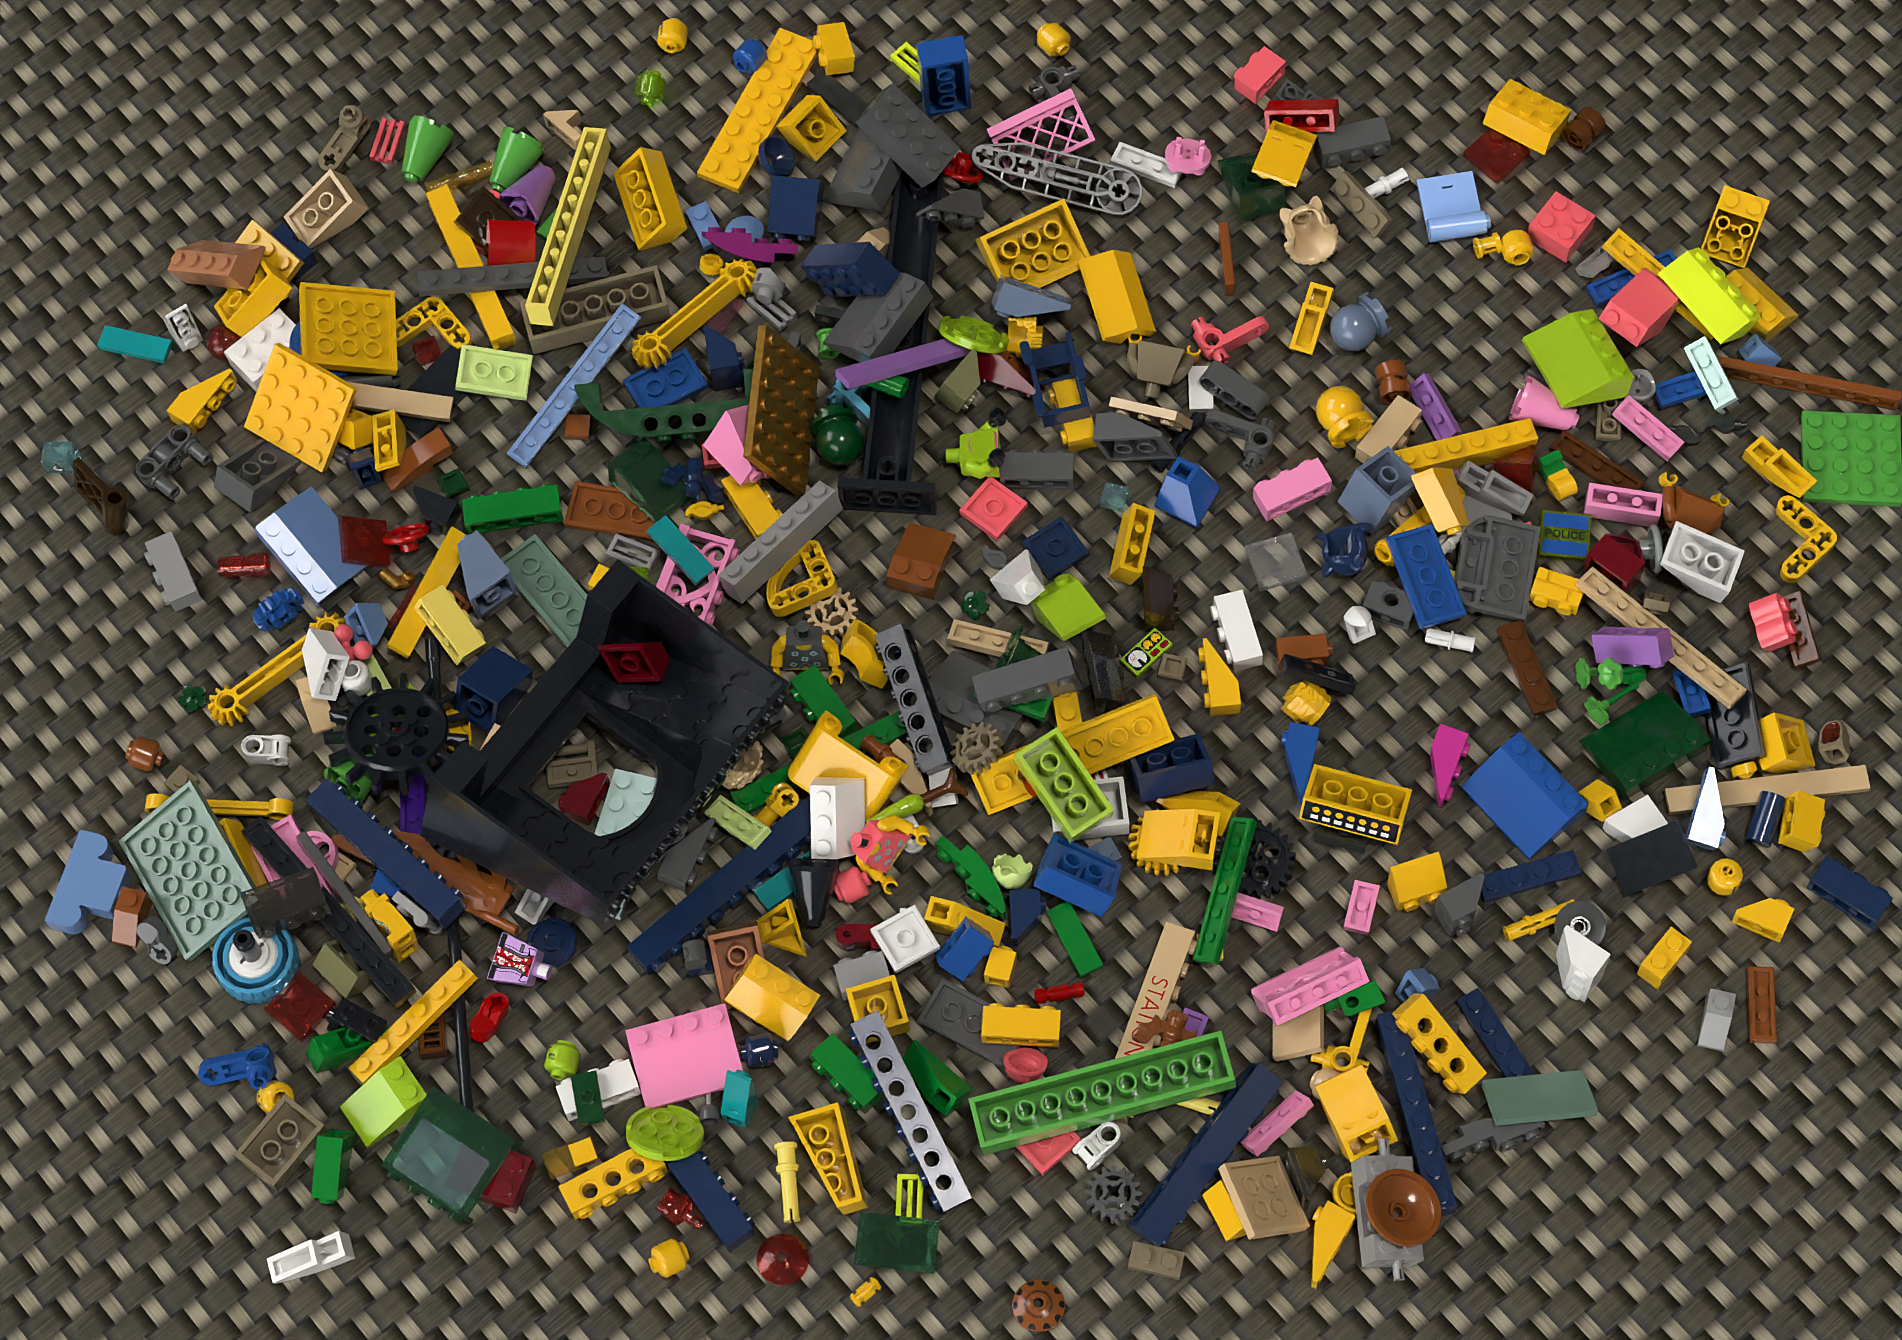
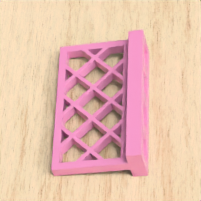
[987,88,1096,181]

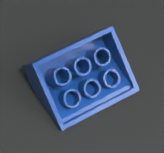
[1461,732,1588,860]

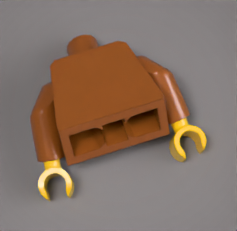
[1659,472,1730,535]

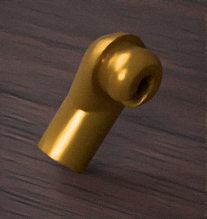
[379,568,415,589]

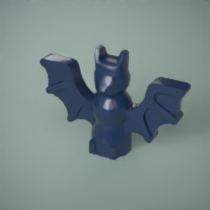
[661,458,725,505]

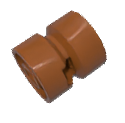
[1375,360,1412,404]

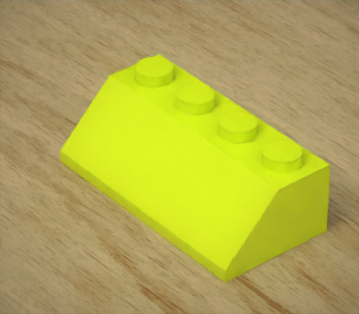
[1658,247,1761,344]

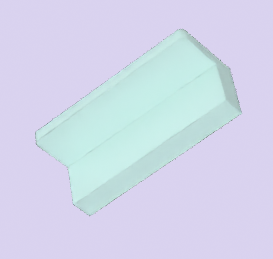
[1684,336,1739,415]

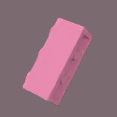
[1253,457,1332,522]
[1583,483,1662,527]

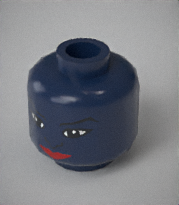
[740,1033,778,1068]

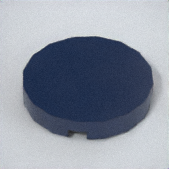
[526,917,578,968]

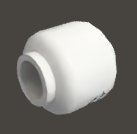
[341,660,373,696]

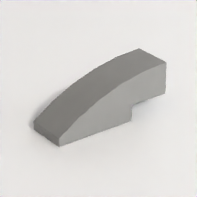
[1455,460,1534,516]

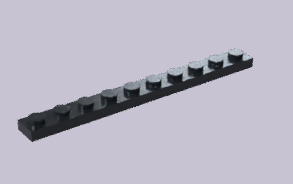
[241,816,417,1008]

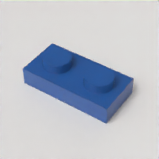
[1654,371,1706,409]
[1672,669,1711,717]

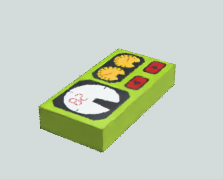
[1120,628,1172,679]

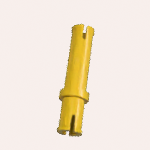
[1502,899,1574,942]

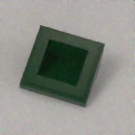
[782,727,809,760]

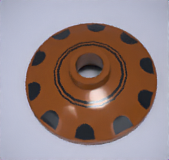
[1012,1279,1065,1332]

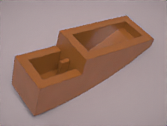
[381,427,454,493]

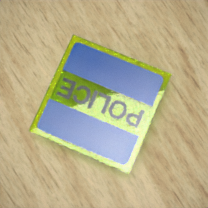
[1539,510,1591,560]

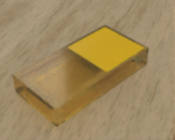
[542,1136,600,1180]

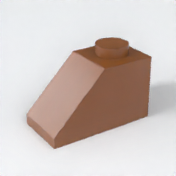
[112,887,153,948]

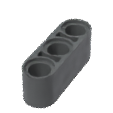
[1199,361,1270,420]

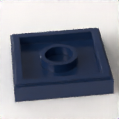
[1022,516,1090,581]

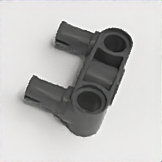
[136,425,213,499]

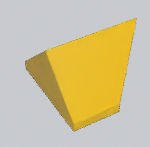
[756,899,807,957]

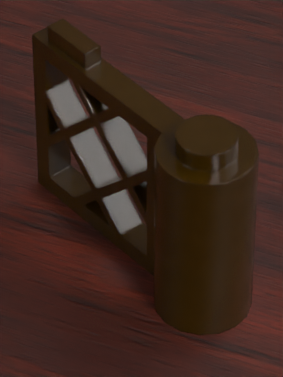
[73,457,128,534]

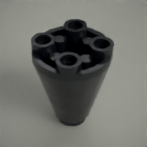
[789,856,839,926]

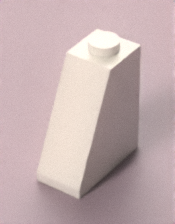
[990,549,1045,605]
[302,628,350,701]
[1603,795,1668,842]

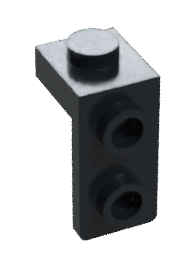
[326,998,387,1043]

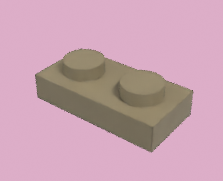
[1642,591,1670,615]
[1128,1241,1185,1280]

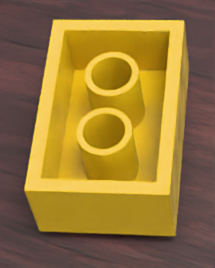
[1483,79,1572,155]

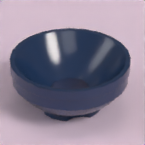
[758,135,795,176]

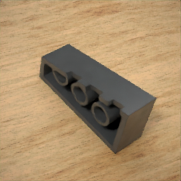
[972,647,1084,712]

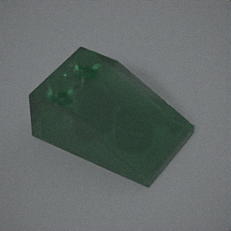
[1218,150,1286,220]
[608,437,693,523]
[854,1212,940,1274]

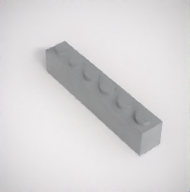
[718,481,843,604]

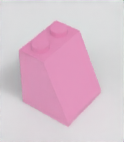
[703,404,771,485]

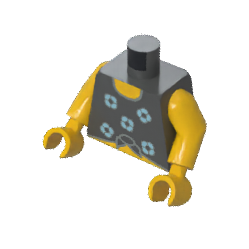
[770,621,844,685]

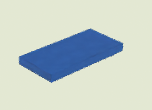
[1386,524,1467,629]

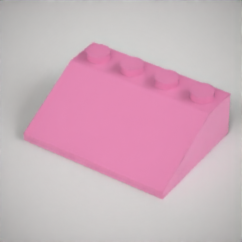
[625,1003,743,1109]

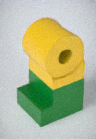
[1537,449,1578,501]

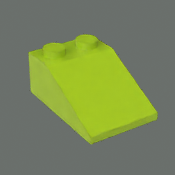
[1030,573,1106,641]
[340,1056,433,1149]

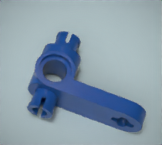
[198,1043,277,1090]

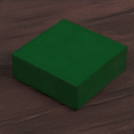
[437,468,470,499]

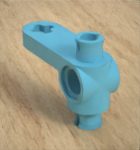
[826,378,870,427]

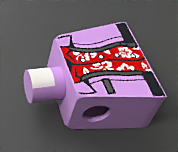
[487,932,553,987]

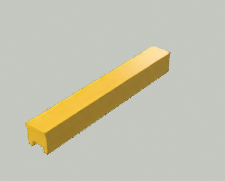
[426,184,517,350]

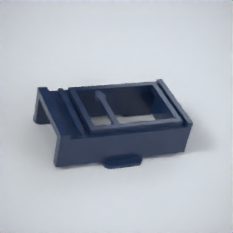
[1019,332,1091,428]

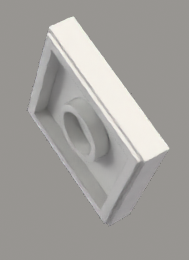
[870,905,940,973]

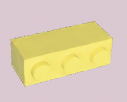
[414,584,486,666]

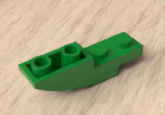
[936,835,1007,922]

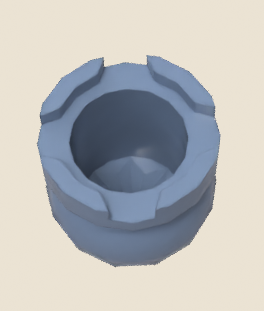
[1330,292,1392,351]

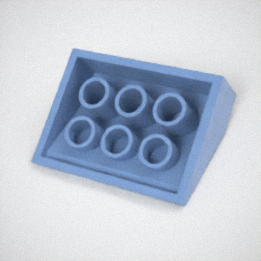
[254,486,373,606]

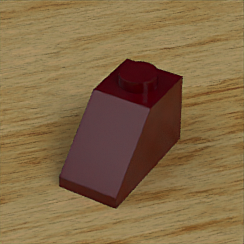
[558,772,610,826]

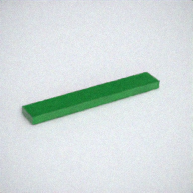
[1193,817,1257,965]

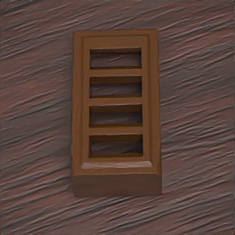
[419,1012,448,1060]

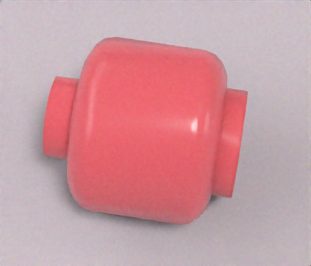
[834,866,872,903]

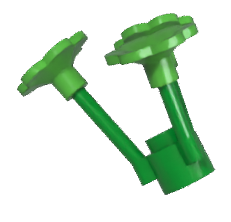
[1575,658,1646,725]

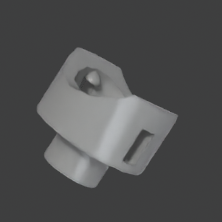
[751,268,786,304]
[1624,369,1656,406]

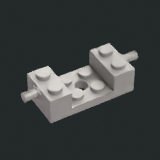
[1351,1138,1424,1281]

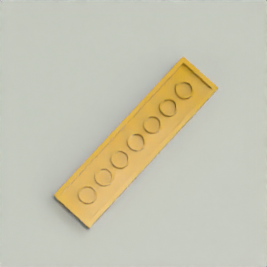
[697,28,819,194]
[971,693,1174,815]

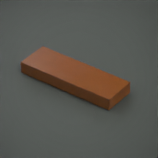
[1218,222,1235,296]
[1747,966,1777,1044]

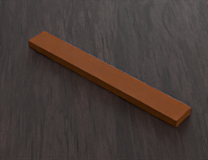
[1716,355,1902,411]

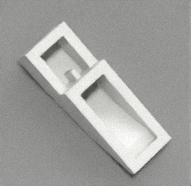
[267,1231,355,1284]

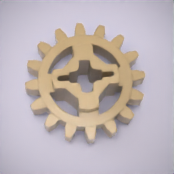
[805,587,859,640]

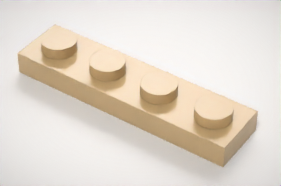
[947,619,1049,662]

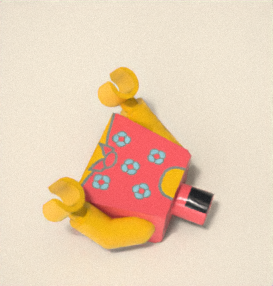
[851,815,930,894]

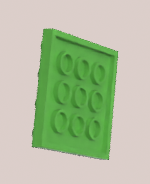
[1801,411,1902,507]

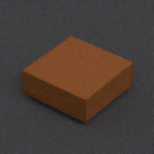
[564,414,592,440]

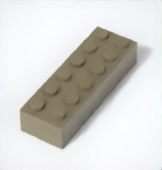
[519,265,671,354]

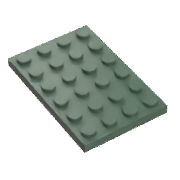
[119,780,264,961]

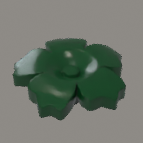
[961,590,990,620]
[177,684,207,713]

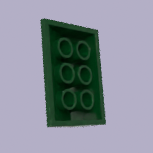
[1580,691,1710,801]

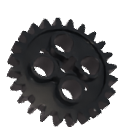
[1214,820,1296,900]

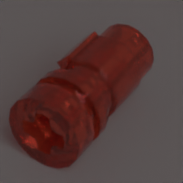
[217,553,271,577]

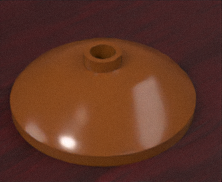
[1365,1169,1441,1247]

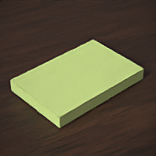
[455,344,533,401]

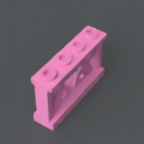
[656,524,740,626]
[1251,947,1370,1026]

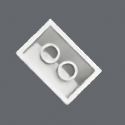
[810,777,865,859]
[1556,925,1611,1003]

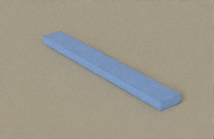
[507,303,642,469]

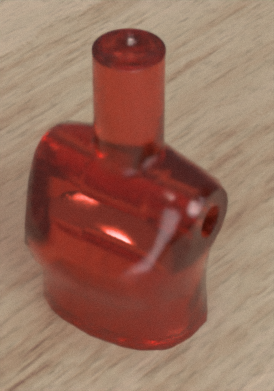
[655,1187,704,1230]

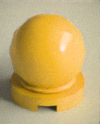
[1316,386,1374,448]

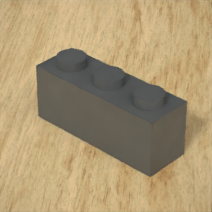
[1315,116,1391,167]
[1000,450,1074,490]

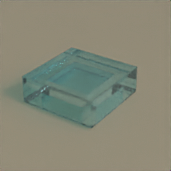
[1099,482,1129,512]

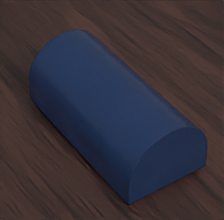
[1745,791,1786,848]

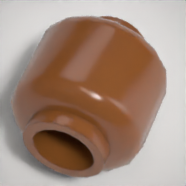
[125,736,164,772]

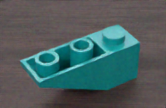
[721,1070,759,1129]

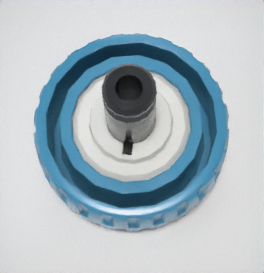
[212,916,301,1004]

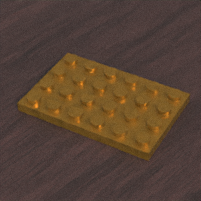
[743,325,820,496]

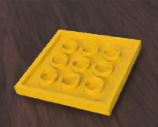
[299,282,398,375]
[244,343,358,472]

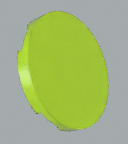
[938,315,1009,353]
[626,1104,704,1161]

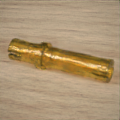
[424,160,493,192]

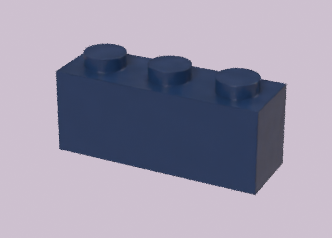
[1807,856,1893,930]

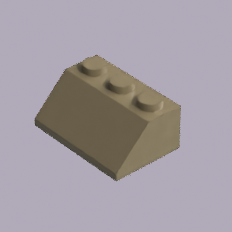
[234,1094,327,1192]

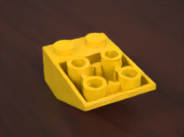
[1251,120,1317,187]
[1701,185,1770,268]
[1137,809,1220,870]
[1314,1064,1398,1163]

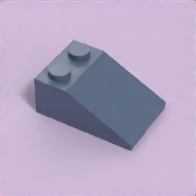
[991,275,1071,318]

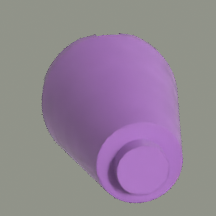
[499,165,556,226]

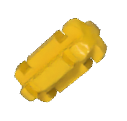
[850,1277,881,1307]

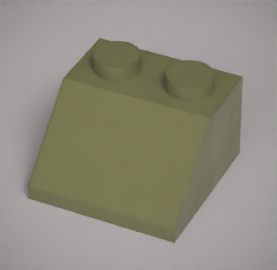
[934,349,980,414]
[313,939,373,998]

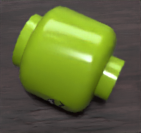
[544,1040,581,1081]

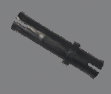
[1151,412,1205,473]

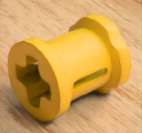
[1473,232,1502,259]

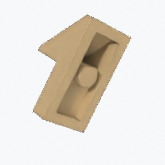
[543,110,582,151]

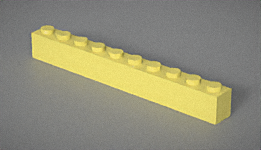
[525,127,611,326]

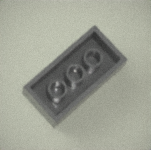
[855,83,960,188]

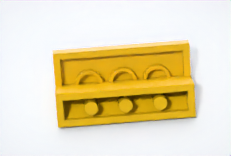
[1078,250,1156,344]

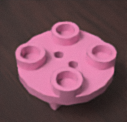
[1165,137,1211,175]

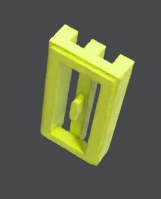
[890,42,920,85]
[895,1174,924,1228]

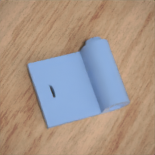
[1416,171,1491,243]

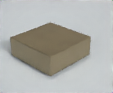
[1158,653,1188,683]

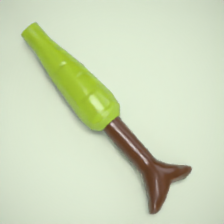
[865,768,968,823]

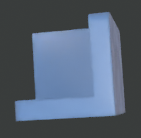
[1738,333,1782,367]

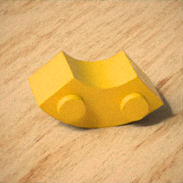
[840,619,888,689]

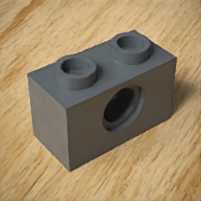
[1363,580,1414,631]

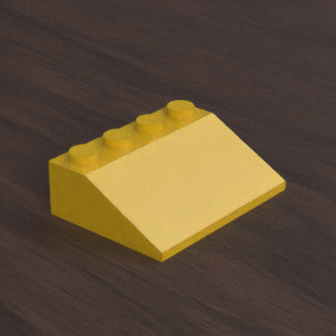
[975,199,1090,288]

